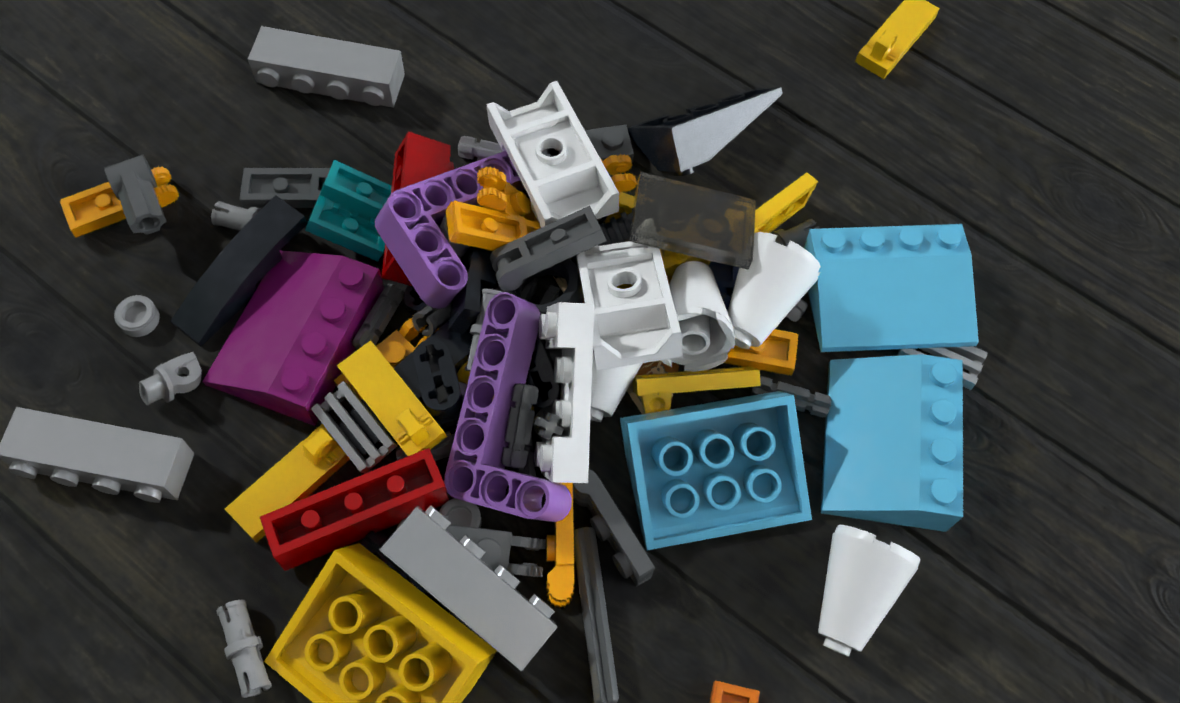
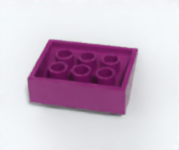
[203,250,384,426]

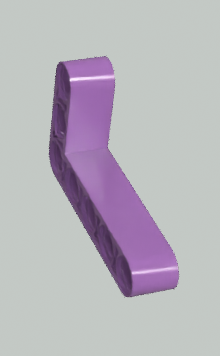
[375,151,525,309]
[444,292,572,522]

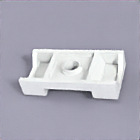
[486,81,619,228]
[576,221,683,371]
[534,302,594,483]

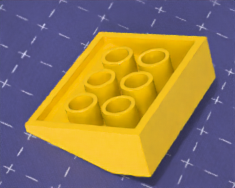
[264,543,497,703]

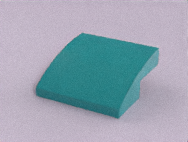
[305,160,392,262]

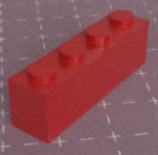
[382,131,454,286]
[260,448,449,571]

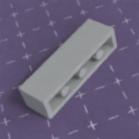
[248,26,405,108]
[0,407,194,503]
[380,505,557,671]

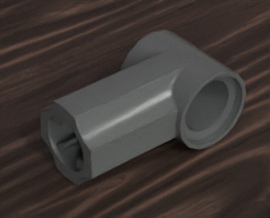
[104,155,167,235]

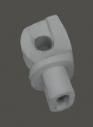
[139,352,202,405]

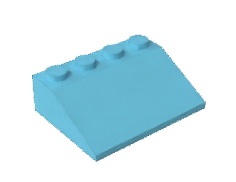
[804,224,979,352]
[821,354,963,532]
[620,391,812,550]

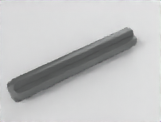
[574,527,619,703]

